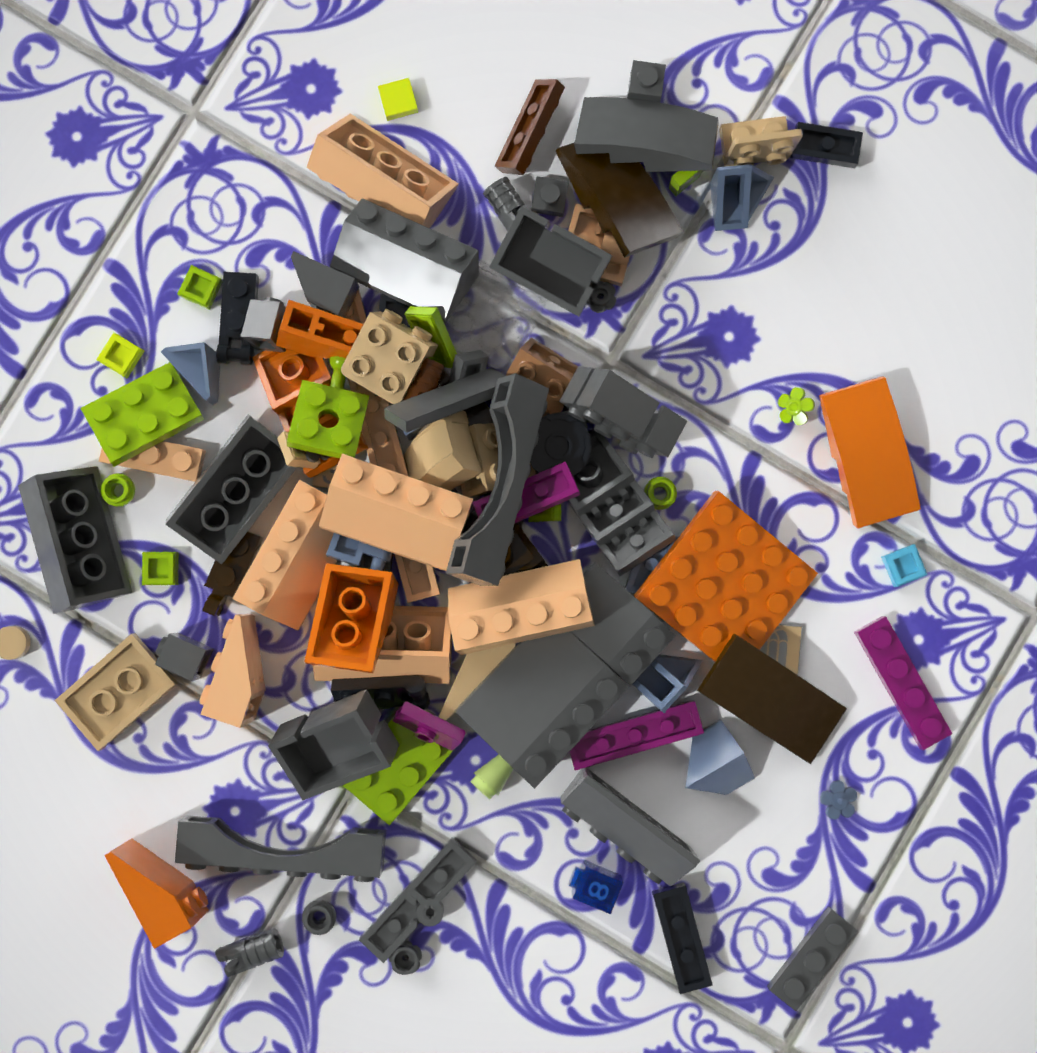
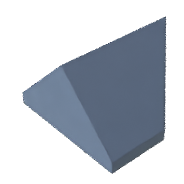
[710,164,774,231]
[161,342,220,406]
[632,654,703,713]
[685,719,755,795]

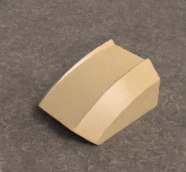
[404,411,482,491]

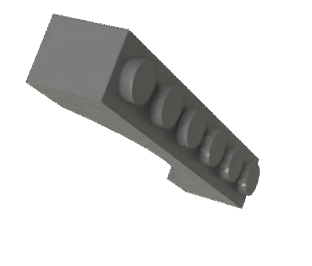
[446,373,549,586]
[175,816,386,882]

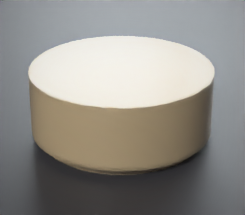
[0,626,31,660]

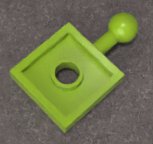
[287,356,369,459]

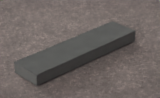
[384,368,506,433]

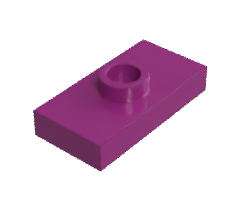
[392,702,466,751]

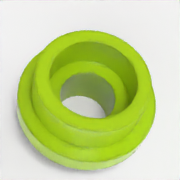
[101,473,135,507]
[644,477,677,510]

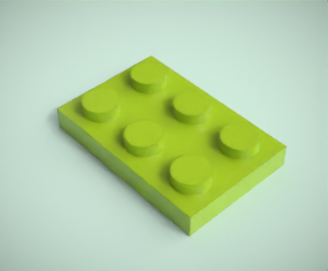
[80,362,204,467]
[343,717,452,826]

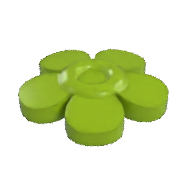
[778,387,815,425]

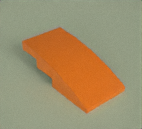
[252,349,368,478]
[819,376,921,529]

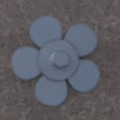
[820,780,857,820]

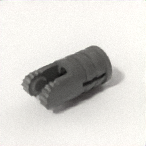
[483,177,528,231]
[215,927,284,977]

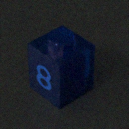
[568,860,624,915]

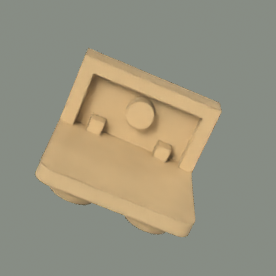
[341,309,438,404]

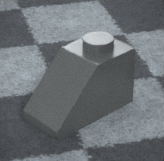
[291,251,360,318]

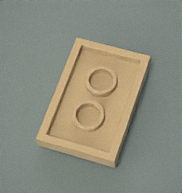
[54,633,178,751]

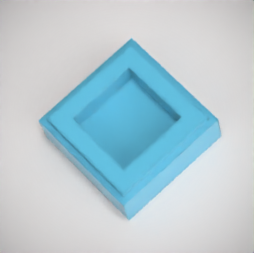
[881,544,928,587]

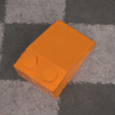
[304,563,399,673]
[104,838,209,949]

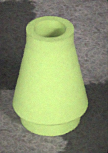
[470,754,513,800]

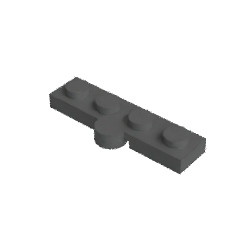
[359,837,477,963]

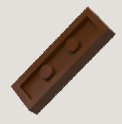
[494,79,565,175]

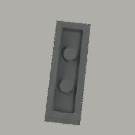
[767,906,858,1011]

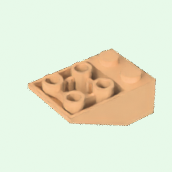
[200,614,266,728]

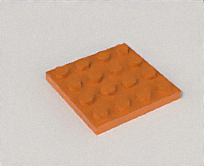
[633,491,818,662]

